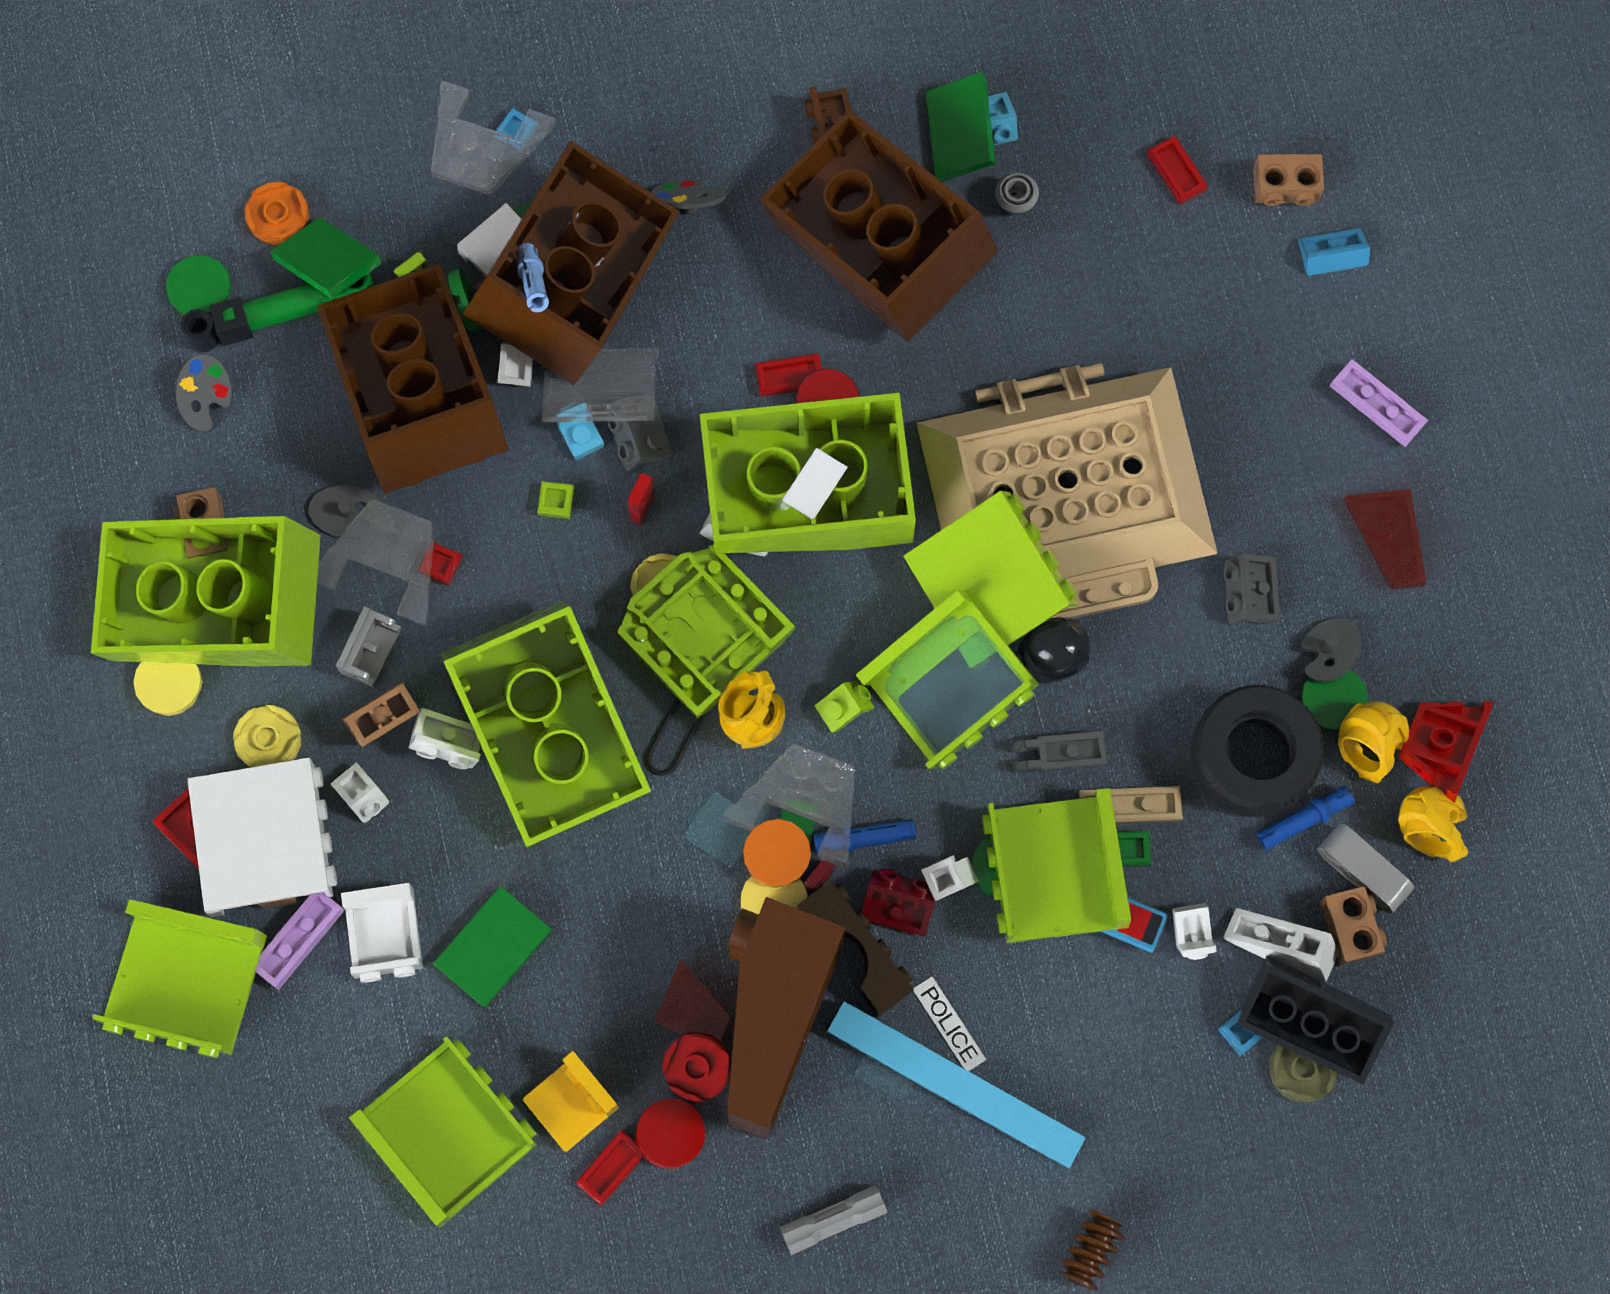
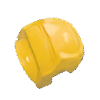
[718,671,786,749]
[1338,701,1409,783]
[1398,785,1468,862]

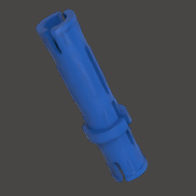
[1256,785,1355,851]
[812,818,916,855]

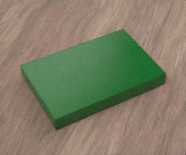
[926,72,996,182]
[270,217,382,299]
[433,886,553,1009]

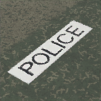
[913,977,986,1071]

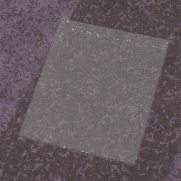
[542,348,659,422]

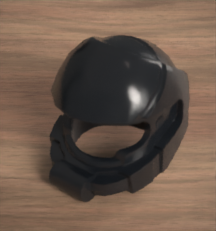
[1014,617,1090,684]

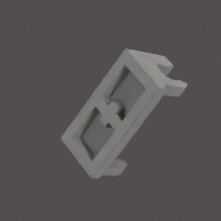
[336,606,402,687]

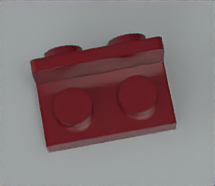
[861,869,935,937]

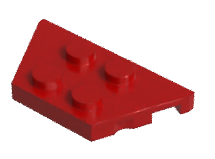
[1399,701,1494,803]

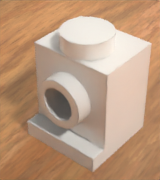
[921,855,979,901]

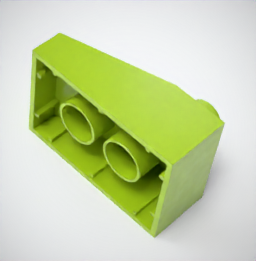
[700,393,916,553]
[91,516,321,667]
[440,599,651,847]

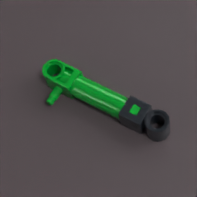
[181,273,374,352]

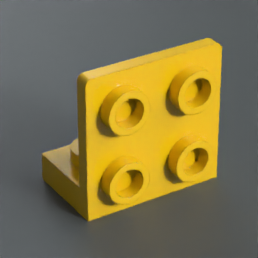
[523,1051,619,1152]

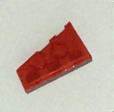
[1343,489,1427,590]

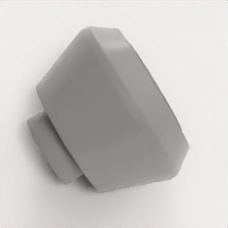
[995,172,1039,214]

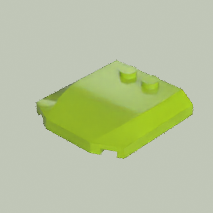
[618,545,795,719]

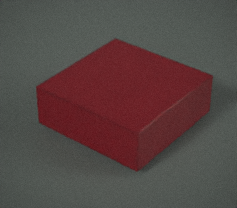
[804,856,835,894]

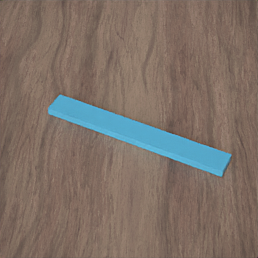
[827,1002,1086,1169]

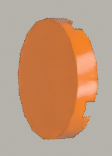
[244,181,310,245]
[743,819,811,888]

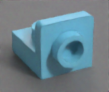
[988,92,1018,145]
[556,404,605,461]

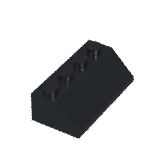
[1236,956,1394,1085]

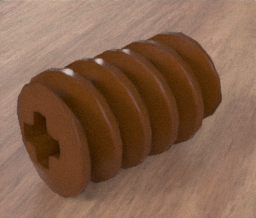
[1058,1209,1125,1291]

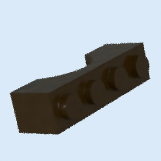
[796,880,914,1018]

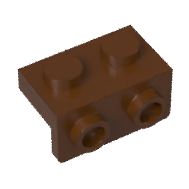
[804,86,852,144]

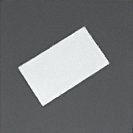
[782,448,848,519]

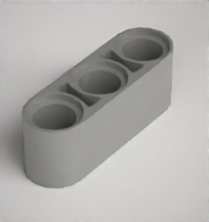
[1317,823,1414,914]

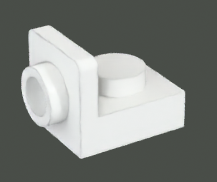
[497,341,534,386]
[331,762,389,823]

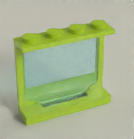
[856,590,1039,770]

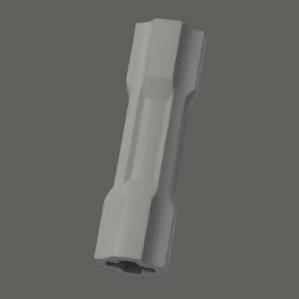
[780,1185,887,1255]

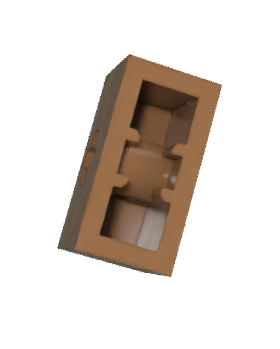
[341,683,420,747]

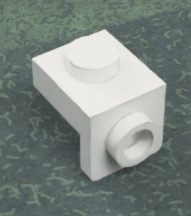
[1172,903,1217,960]

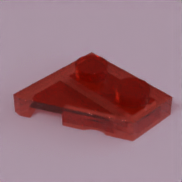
[654,961,731,1041]

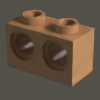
[1253,154,1324,206]
[173,487,227,559]
[1320,886,1387,967]

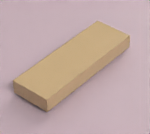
[1078,786,1183,824]

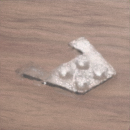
[431,81,556,196]
[317,499,435,626]
[724,743,855,869]

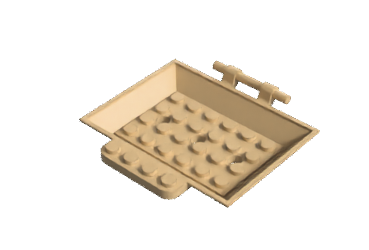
[916,363,1218,619]

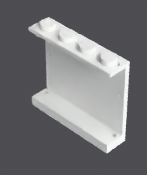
[188,758,337,917]

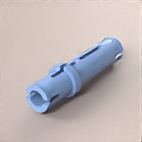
[516,243,549,312]

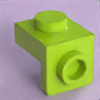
[814,681,874,733]

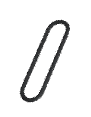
[646,697,705,776]

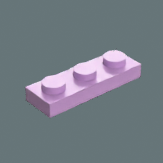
[1330,359,1428,447]
[255,892,345,990]

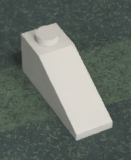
[1224,908,1338,982]

